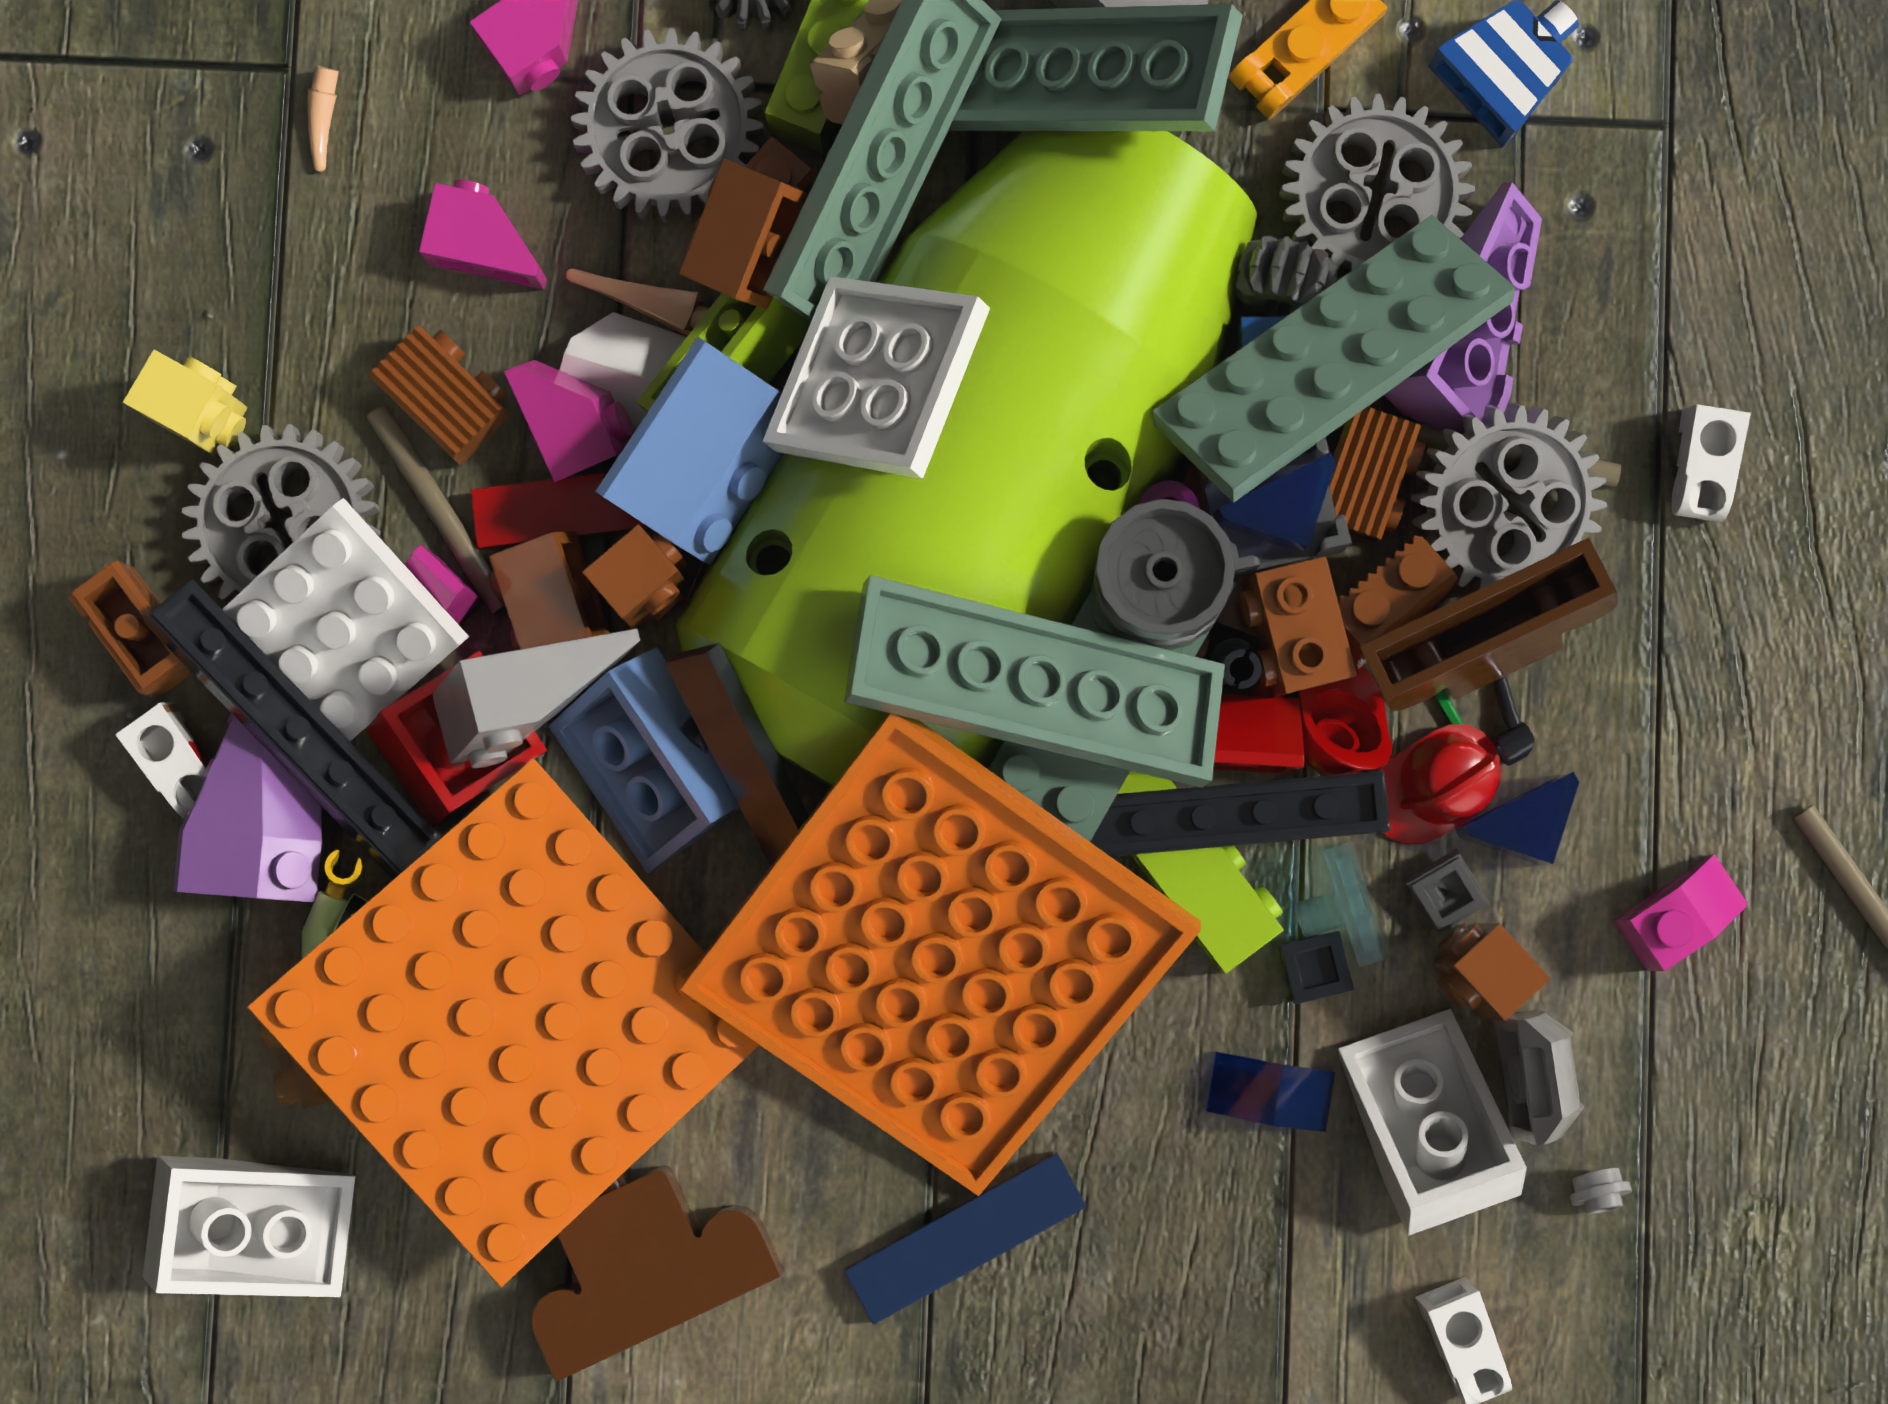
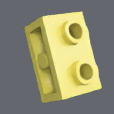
[123,350,248,458]

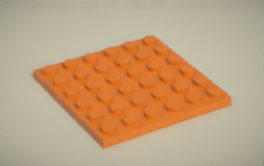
[680,713,1201,1196]
[246,758,759,1287]

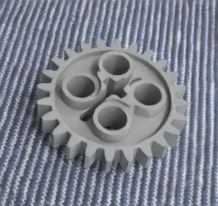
[571,28,765,223]
[1279,94,1475,273]
[1411,403,1607,592]
[182,424,381,603]

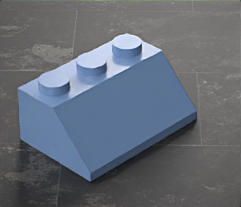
[595,337,784,565]
[548,647,741,874]

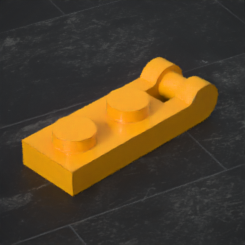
[1228,0,1388,120]

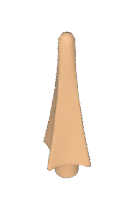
[566,268,709,337]

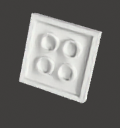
[763,276,990,479]
[222,498,469,741]

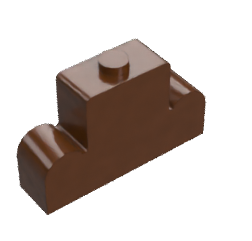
[1359,537,1618,711]
[531,1165,784,1383]

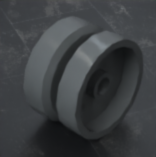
[1092,499,1236,650]

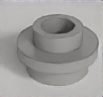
[1570,1168,1632,1215]

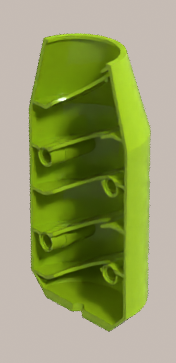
[674,131,1257,787]

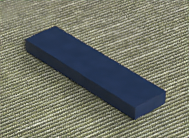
[844,1152,1087,1325]

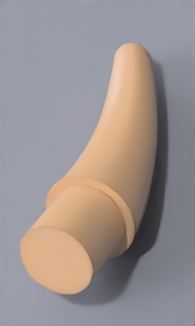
[307,66,339,172]

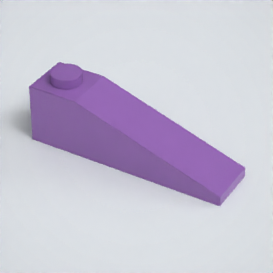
[1384,182,1542,435]
[173,713,322,902]

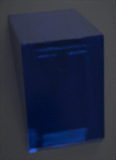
[1212,453,1336,553]
[1455,772,1579,866]
[1206,1051,1335,1132]

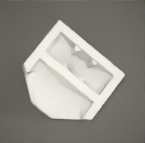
[559,312,686,437]

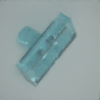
[1295,841,1388,968]

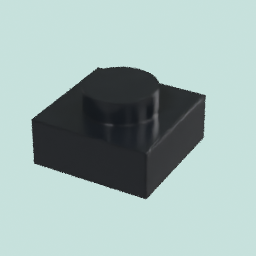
[1278,931,1354,1004]

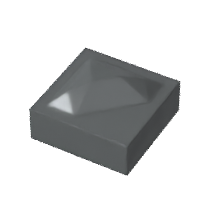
[1405,849,1490,934]

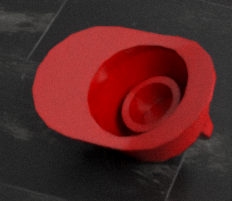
[1298,666,1392,776]
[1377,724,1501,844]

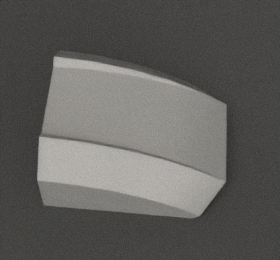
[1493,1010,1585,1146]

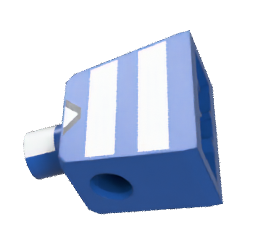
[1428,0,1579,148]

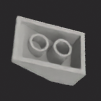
[432,629,640,768]

